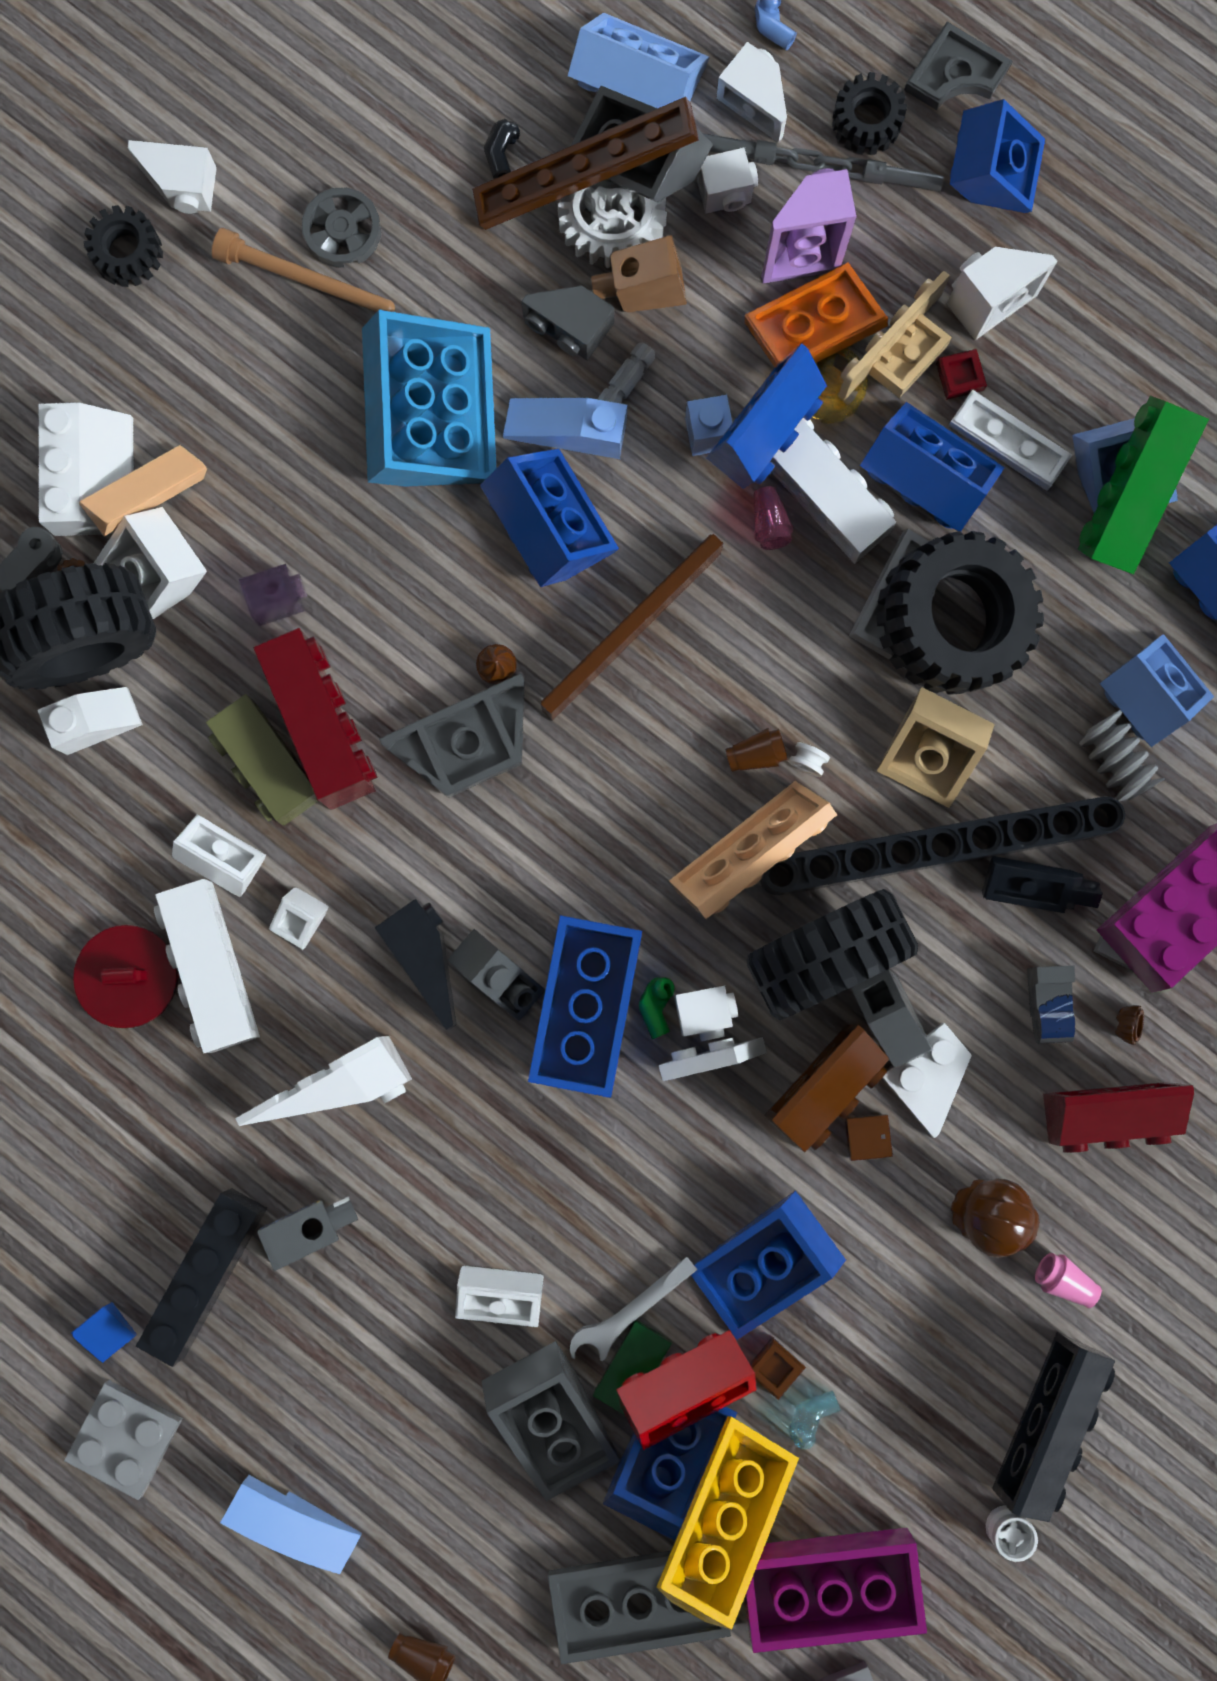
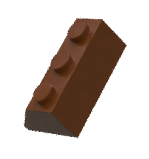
[764,1024,889,1152]

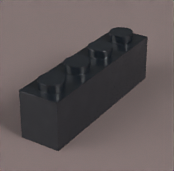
[135,1188,267,1367]

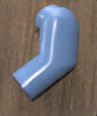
[755,0,797,51]

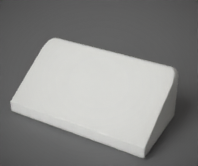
[172,814,266,897]
[455,1266,544,1327]

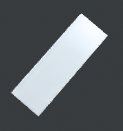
[948,390,1072,491]

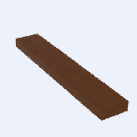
[472,96,699,230]
[541,534,724,721]

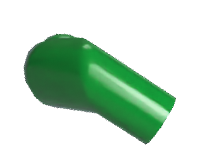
[638,977,675,1039]

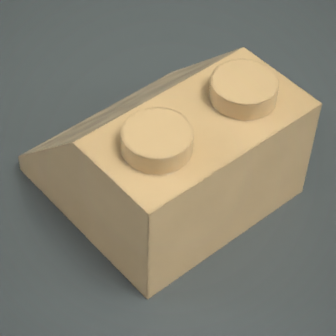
[877,687,994,808]

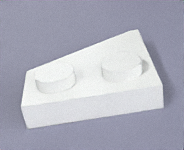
[882,1023,972,1138]
[659,1037,767,1081]

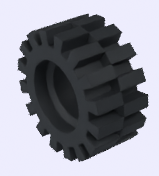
[832,72,907,155]
[84,205,163,287]

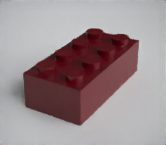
[253,628,378,810]

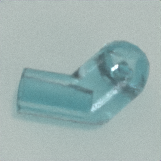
[789,1390,841,1450]

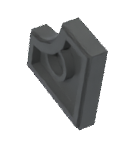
[904,22,1013,110]

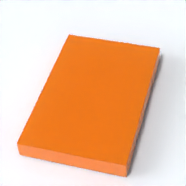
[744,262,888,367]

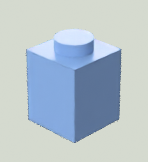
[685,395,732,456]

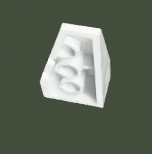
[235,1036,412,1126]

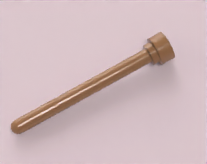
[212,227,395,312]

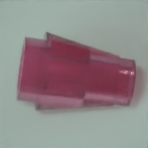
[753,486,794,550]

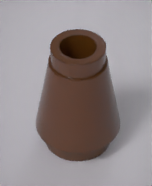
[725,728,788,772]
[388,1633,455,1681]

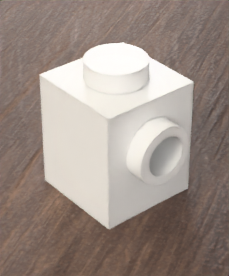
[696,148,758,214]
[674,986,738,1041]

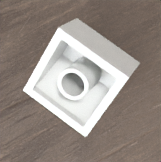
[947,247,1057,340]
[94,507,207,619]

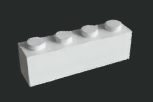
[770,418,896,564]
[154,879,260,1053]

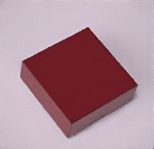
[936,349,987,400]

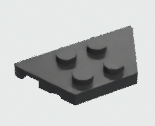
[379,674,525,798]

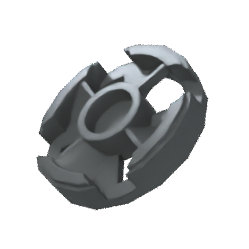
[302,187,381,268]

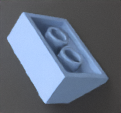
[568,13,709,108]

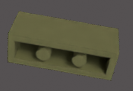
[206,694,318,826]

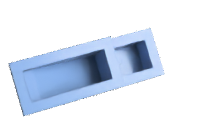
[220,1475,362,1574]

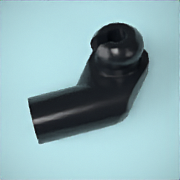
[484,119,520,179]

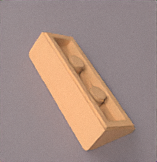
[79,445,207,536]

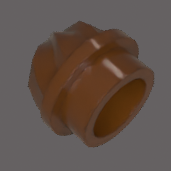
[476,644,517,685]

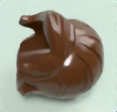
[951,1178,1040,1258]

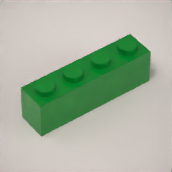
[1078,395,1209,574]

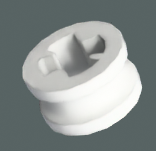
[788,742,830,777]

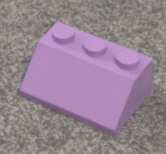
[761,168,856,284]

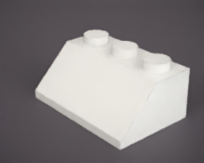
[39,403,134,536]

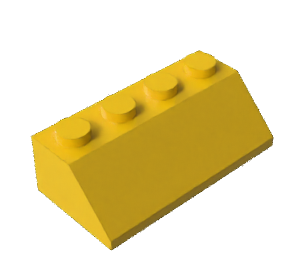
[656,1416,799,1630]

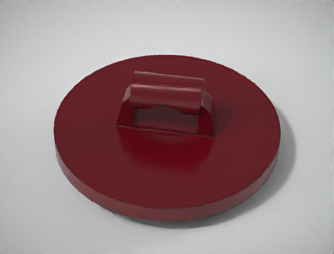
[73,925,178,1028]

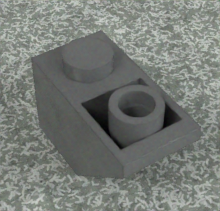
[521,285,614,361]
[447,929,546,1021]
[851,969,933,1068]

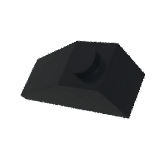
[375,899,457,1030]

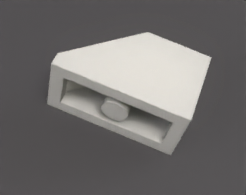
[717,42,787,143]
[128,140,217,214]
[38,687,142,755]

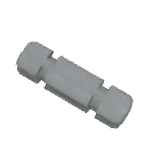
[598,342,655,404]

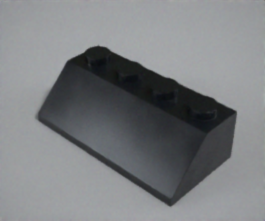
[992,1332,1115,1522]

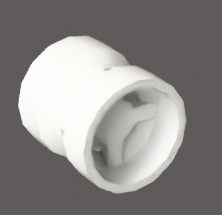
[986,1505,1038,1562]

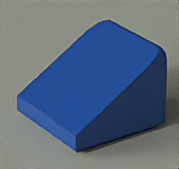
[71,1302,137,1363]

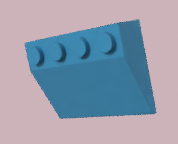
[362,310,496,487]

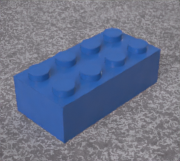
[528,915,642,1098]

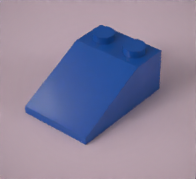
[691,1191,846,1340]
[603,1407,737,1541]

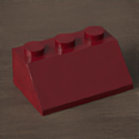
[1043,1082,1194,1153]

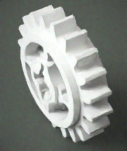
[558,180,667,268]

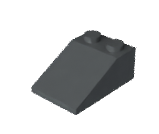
[482,1341,621,1501]

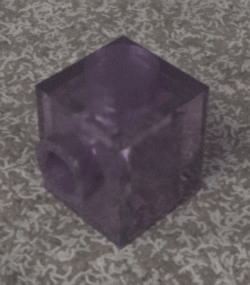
[239,564,307,626]

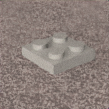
[64,1380,183,1501]

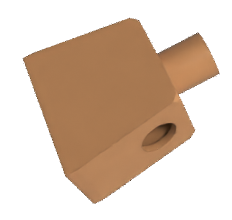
[591,235,687,312]

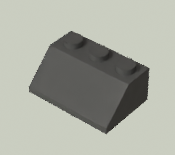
[571,86,713,202]

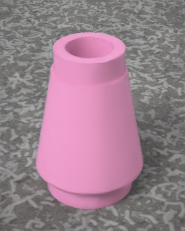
[1035,1253,1102,1308]

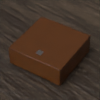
[845,1114,893,1161]
[750,1336,806,1400]

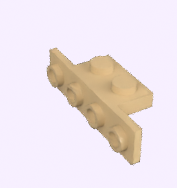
[838,271,952,400]

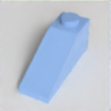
[503,398,627,459]

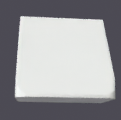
[269,888,328,950]

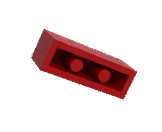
[616,1330,757,1450]

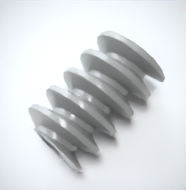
[1079,710,1165,802]

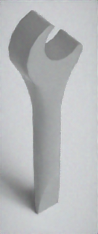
[569,1257,697,1361]

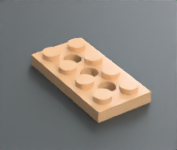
[669,781,837,919]

